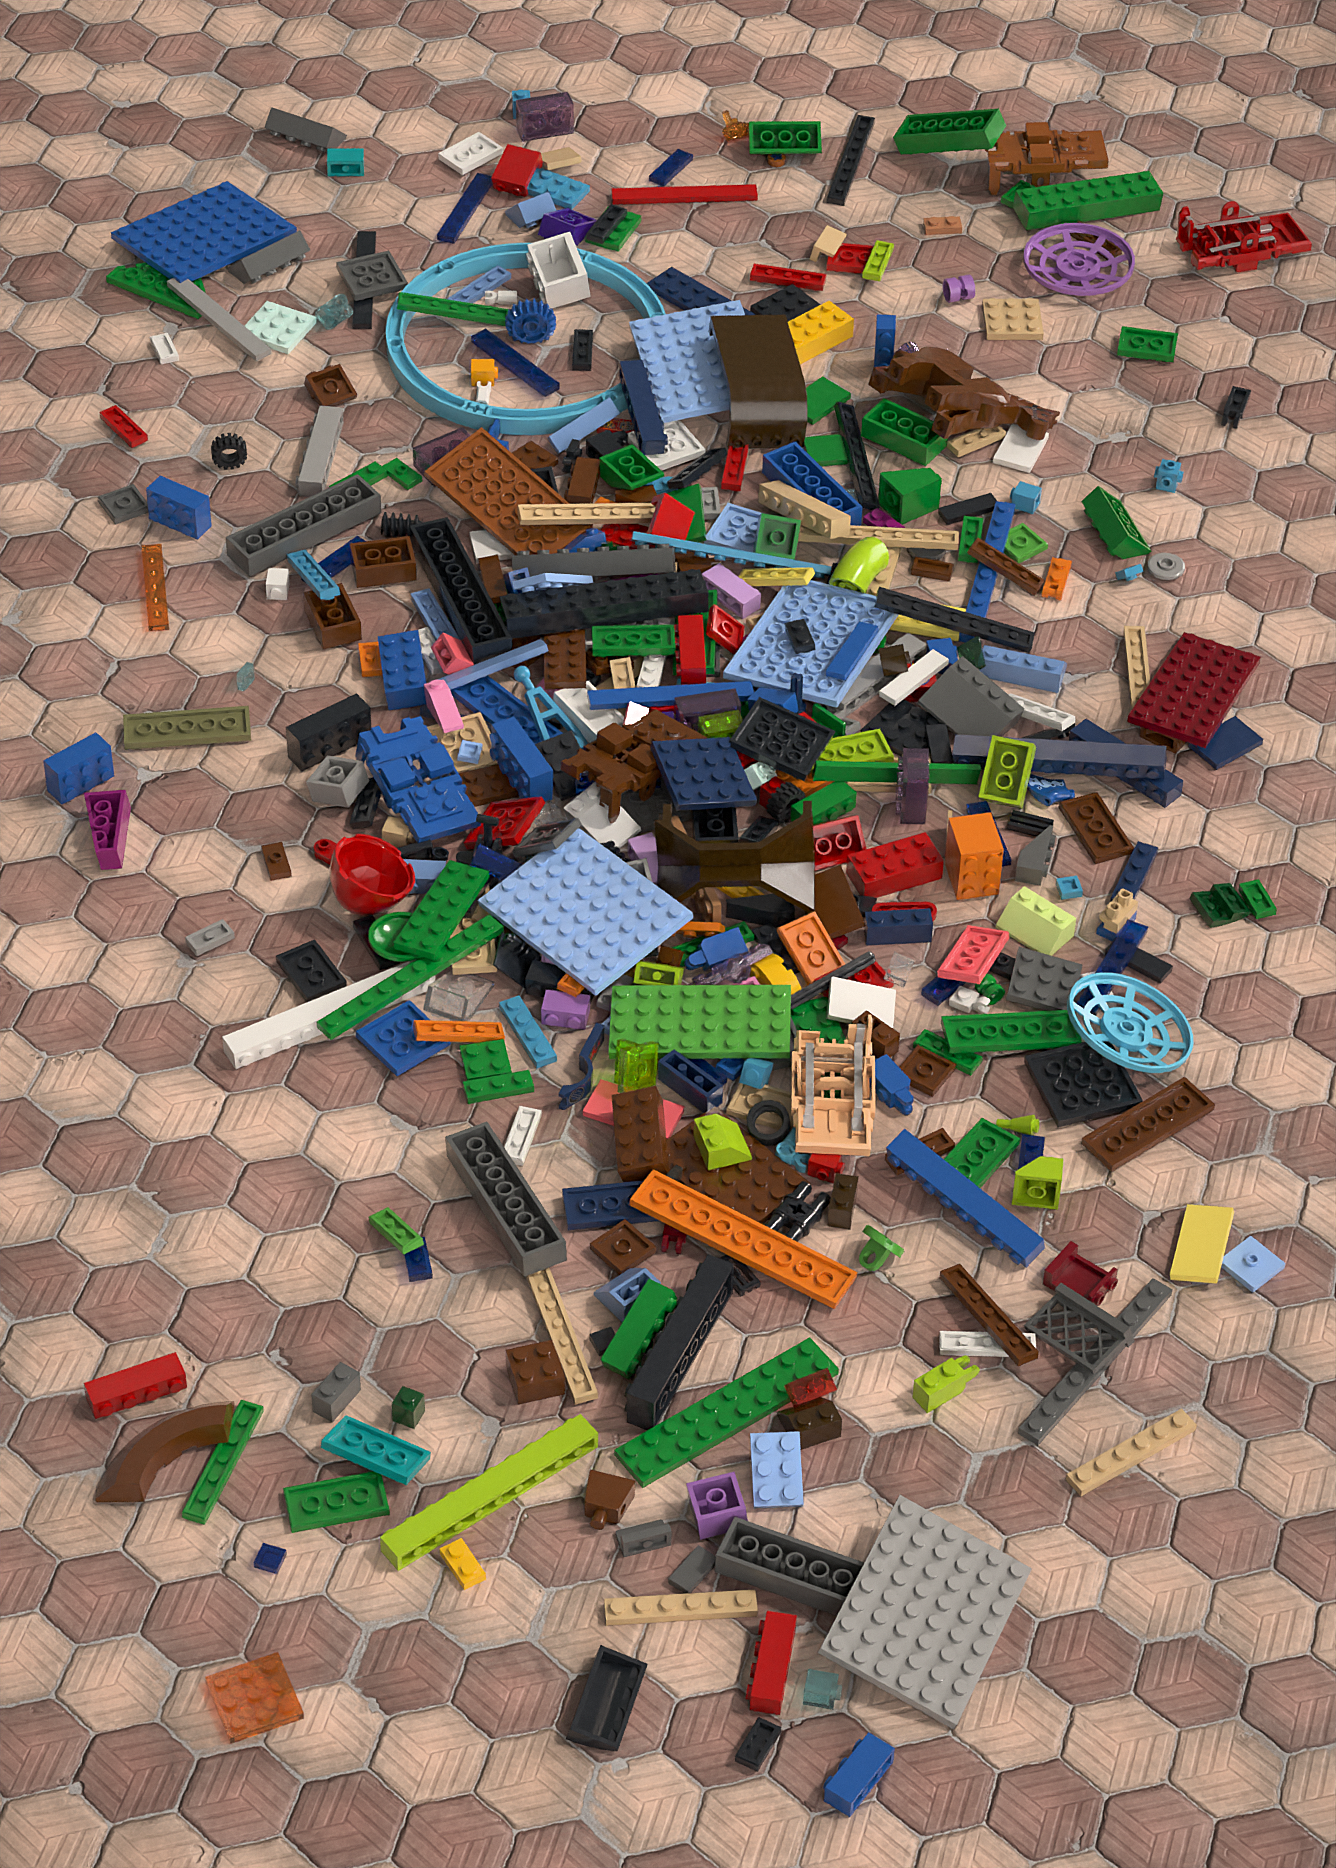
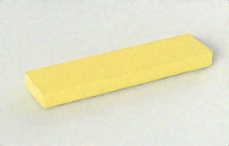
[738,567,815,586]

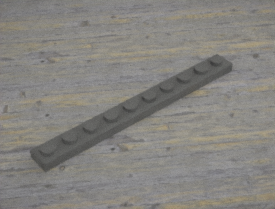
[1018,1278,1173,1446]

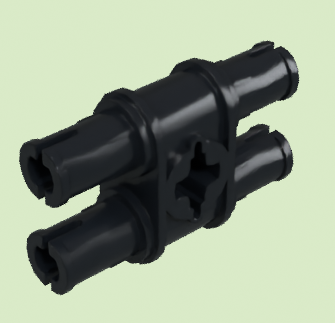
[765,1181,831,1242]

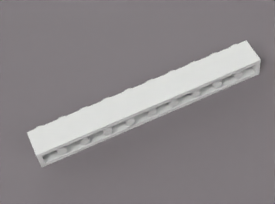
[222,959,436,1069]

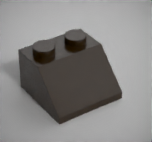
[777,1397,842,1450]

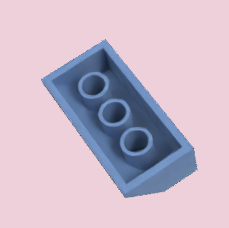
[979,645,1067,693]

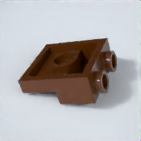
[304,364,357,407]

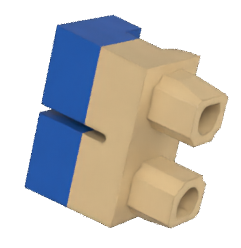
[1096,889,1138,942]

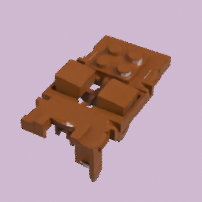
[985,122,1109,195]

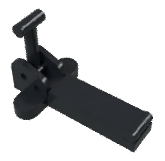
[456,814,514,919]

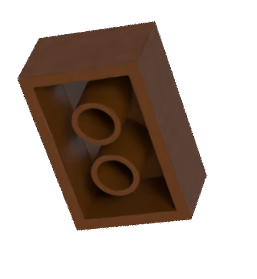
[350,536,417,588]
[303,583,362,649]

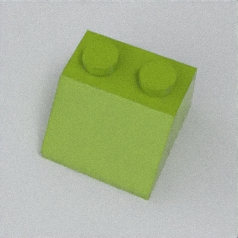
[694,1114,752,1170]
[1012,1156,1063,1210]

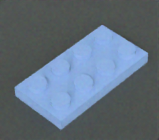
[513,573,593,593]

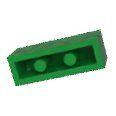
[791,781,857,825]

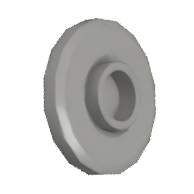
[1148,553,1185,580]

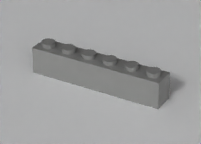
[295,406,344,497]
[825,633,927,717]

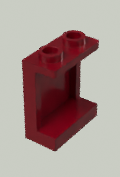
[1042,1241,1118,1306]

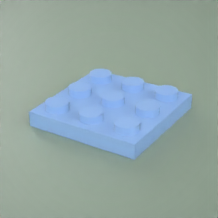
[704,503,761,552]

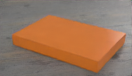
[776,911,845,985]

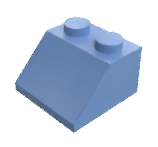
[504,192,557,229]

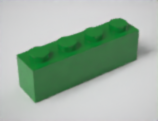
[600,1278,677,1380]

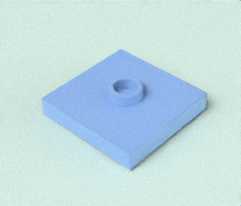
[1221,1236,1286,1293]

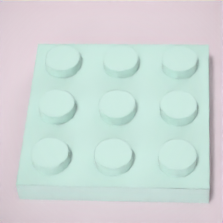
[245,301,317,354]

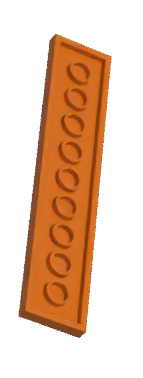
[629,1169,858,1309]

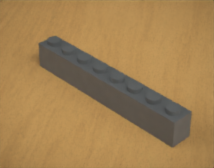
[512,544,676,577]

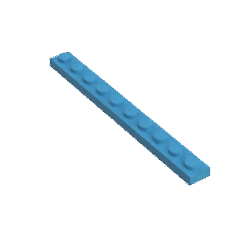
[631,531,832,579]

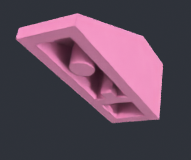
[424,679,464,733]

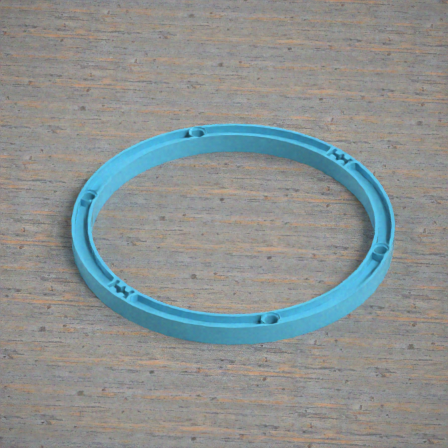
[386,243,666,435]

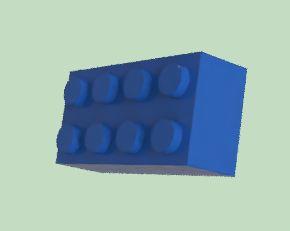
[378,630,427,711]
[490,717,553,803]

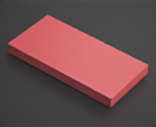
[937,925,1009,984]
[583,1079,685,1140]

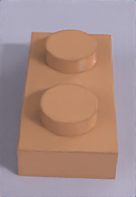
[923,216,962,235]

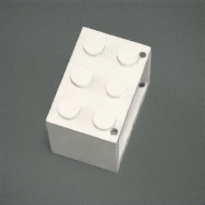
[526,232,590,308]

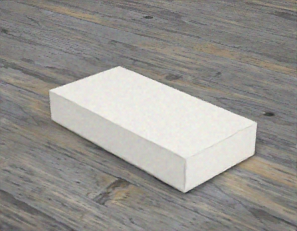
[149,333,179,365]

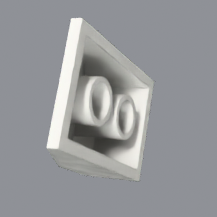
[563,782,641,848]

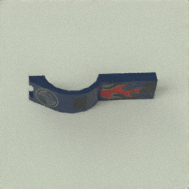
[559,1023,604,1110]

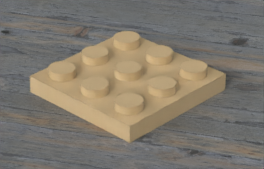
[982,298,1044,340]
[427,712,498,777]

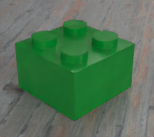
[753,513,801,560]

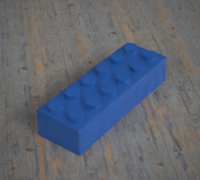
[762,442,862,526]

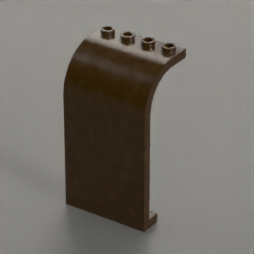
[708,315,807,449]

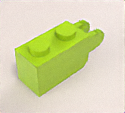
[912,1355,980,1413]

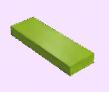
[862,240,894,282]

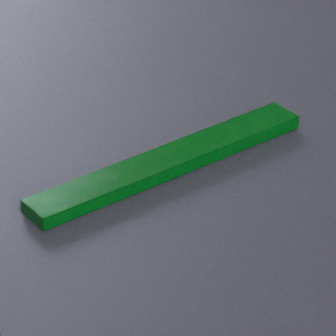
[812,761,981,785]

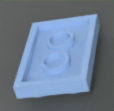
[750,1432,804,1509]

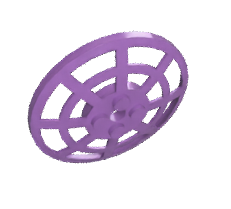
[1023,223,1135,296]

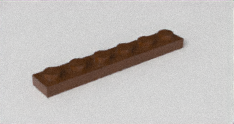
[939,1263,1039,1366]

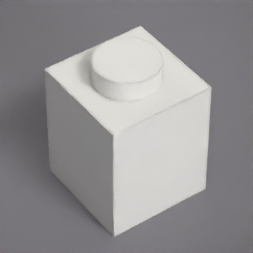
[266,568,290,600]

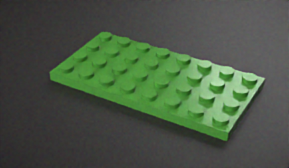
[609,985,791,1059]

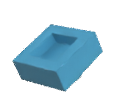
[1115,564,1143,581]
[1055,876,1083,900]

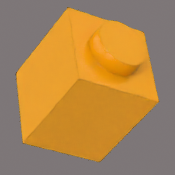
[471,359,498,386]

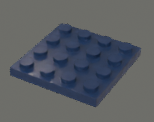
[650,737,757,811]

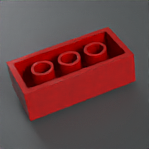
[846,832,944,898]

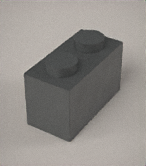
[311,1362,361,1423]

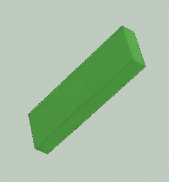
[368,1207,424,1255]

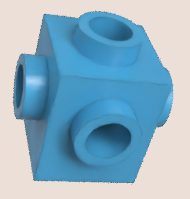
[1154,459,1184,493]

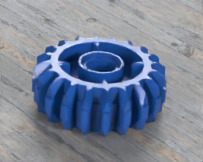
[505,298,556,344]

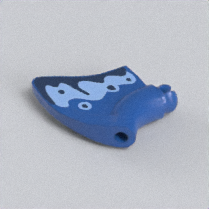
[1027,774,1075,806]

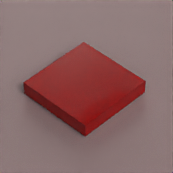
[706,604,745,655]

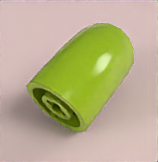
[829,536,889,594]

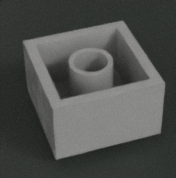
[306,755,369,807]

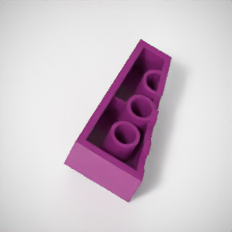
[84,790,131,870]

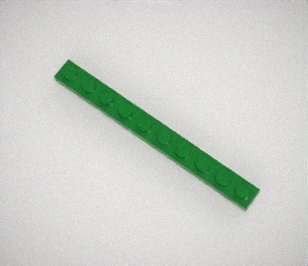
[316,914,504,1040]

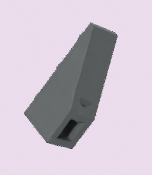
[1015,825,1056,886]

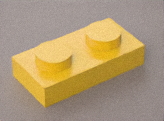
[440,1538,486,1590]

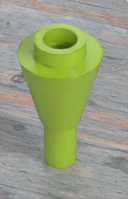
[996,1114,1039,1137]

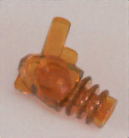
[722,110,749,141]

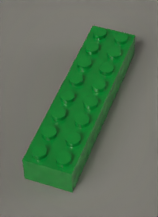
[1013,171,1164,230]

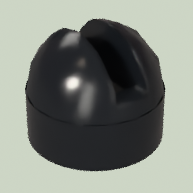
[431,847,449,862]

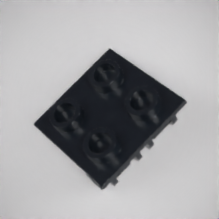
[493,932,542,989]

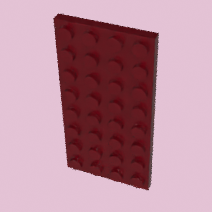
[1127,632,1261,748]

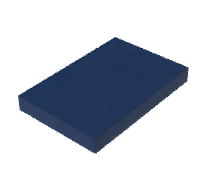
[1188,716,1263,770]

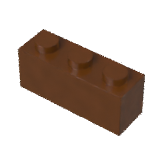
[564,457,600,504]

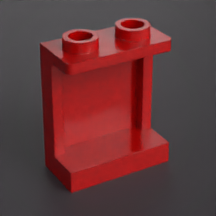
[491,144,543,197]
[645,493,695,548]

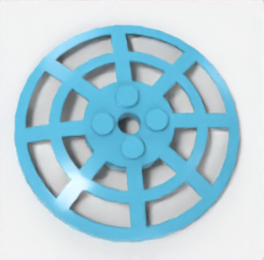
[1067,973,1194,1073]

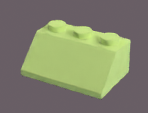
[996,886,1076,956]

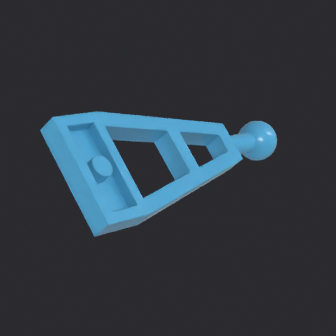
[514,666,589,749]

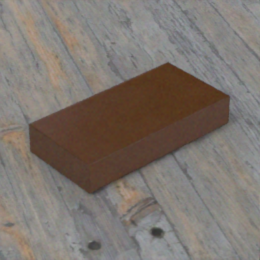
[911,557,954,582]

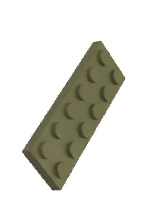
[123,706,251,750]

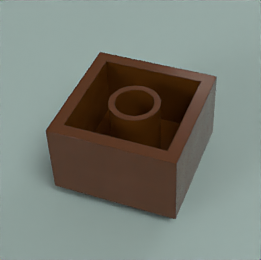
[505,1340,565,1405]

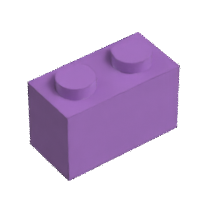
[541,990,590,1030]

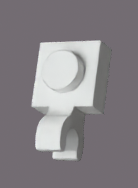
[949,986,990,1014]

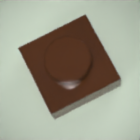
[656,945,684,967]

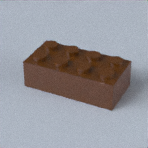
[612,1086,670,1182]

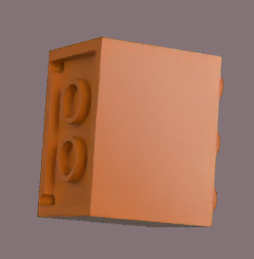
[944,812,1004,900]

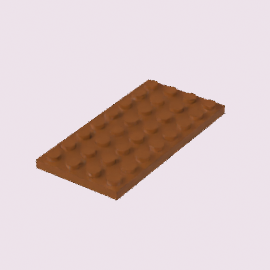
[424,427,593,555]

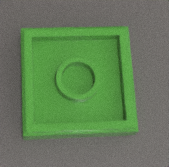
[1004,523,1048,563]

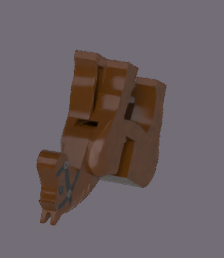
[868,347,1060,440]

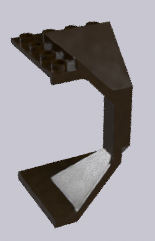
[654,801,815,915]

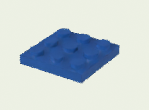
[356,1000,451,1076]

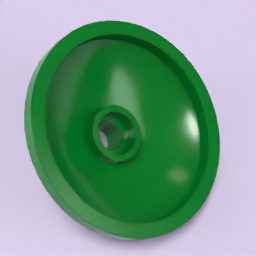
[369,912,420,962]

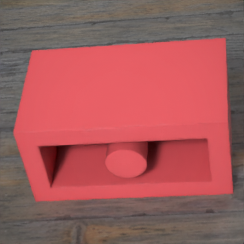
[431,633,474,675]

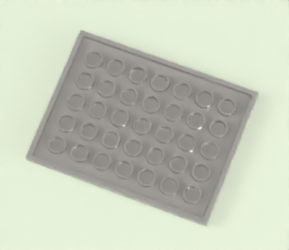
[818,1495,1032,1729]

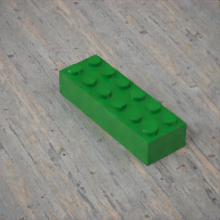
[893,108,1006,155]

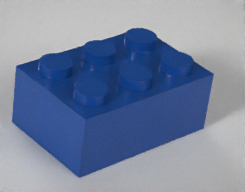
[146,475,212,540]
[43,732,114,804]

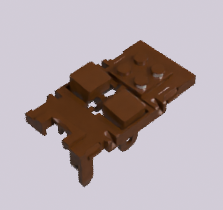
[561,710,707,824]

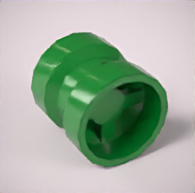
[975,974,1005,1005]

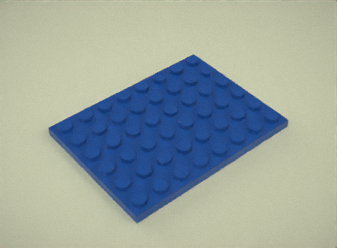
[111,181,297,283]

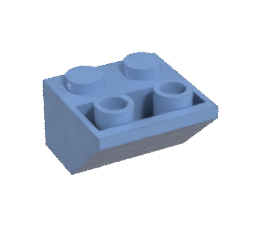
[594,1268,661,1322]

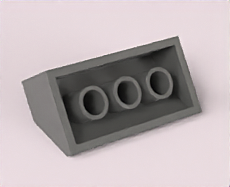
[264,107,347,153]
[227,230,310,284]

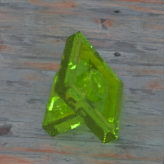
[614,1038,659,1093]

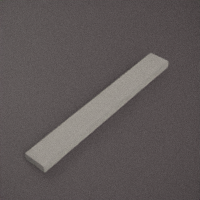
[167,278,272,361]

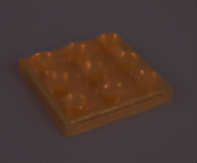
[205,1652,304,1744]

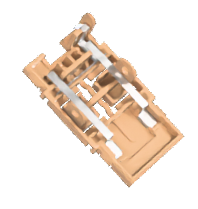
[791,1015,875,1156]

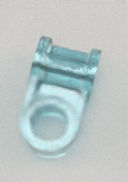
[315,294,353,330]

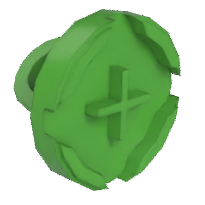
[859,1225,905,1271]

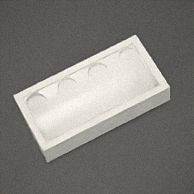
[553,681,624,743]

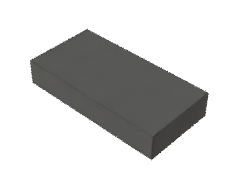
[668,1545,716,1594]

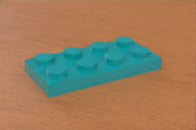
[321,1415,431,1485]

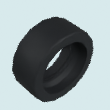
[747,1100,791,1146]

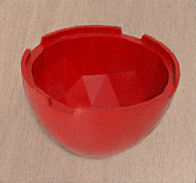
[329,834,415,916]

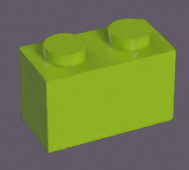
[633,960,684,985]

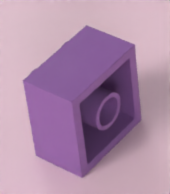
[686,1472,748,1540]

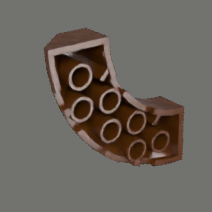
[95,1401,235,1502]

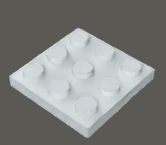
[627,420,705,471]

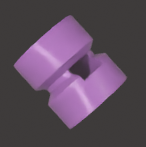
[942,274,975,303]

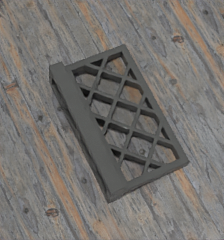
[1024,1283,1135,1375]

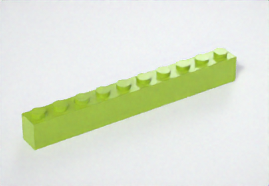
[380,1414,598,1571]

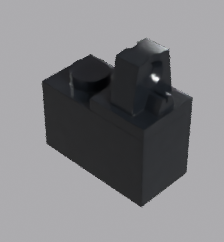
[586,429,628,459]

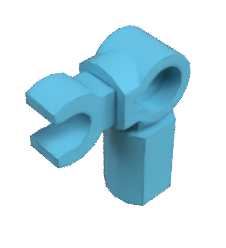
[775,1127,811,1173]

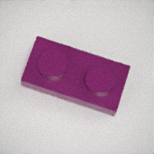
[863,508,905,528]

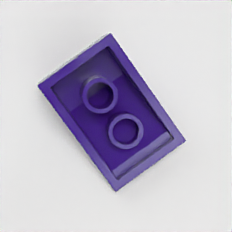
[538,208,597,246]

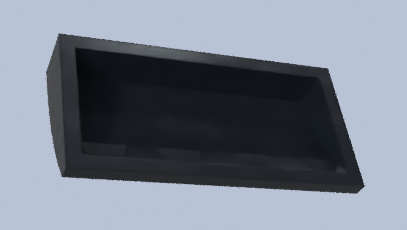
[566,1645,648,1751]

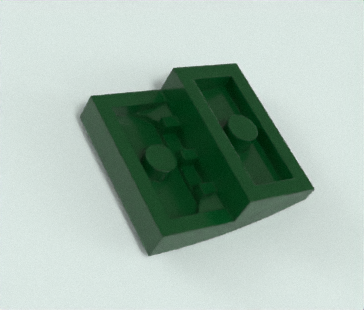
[1189,883,1251,928]

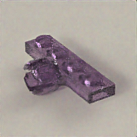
[688,943,773,985]

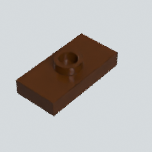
[261,842,292,881]

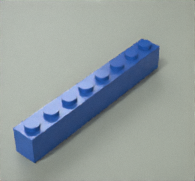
[886,1128,1045,1268]

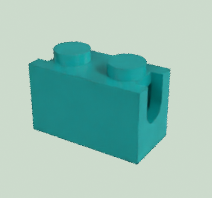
[327,148,364,176]

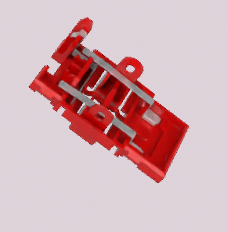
[1176,201,1312,272]

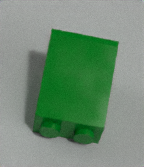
[878,468,942,525]

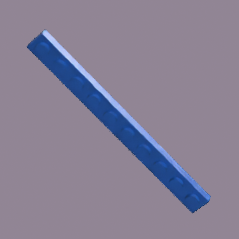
[959,501,1016,644]

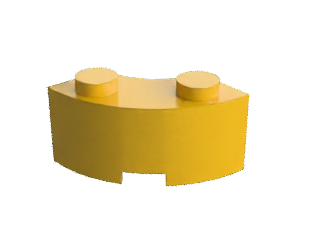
[748,953,802,995]

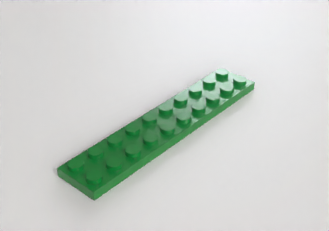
[614,1337,839,1488]

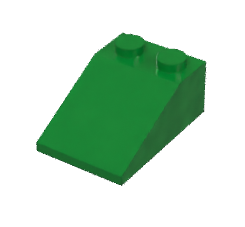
[599,444,665,490]

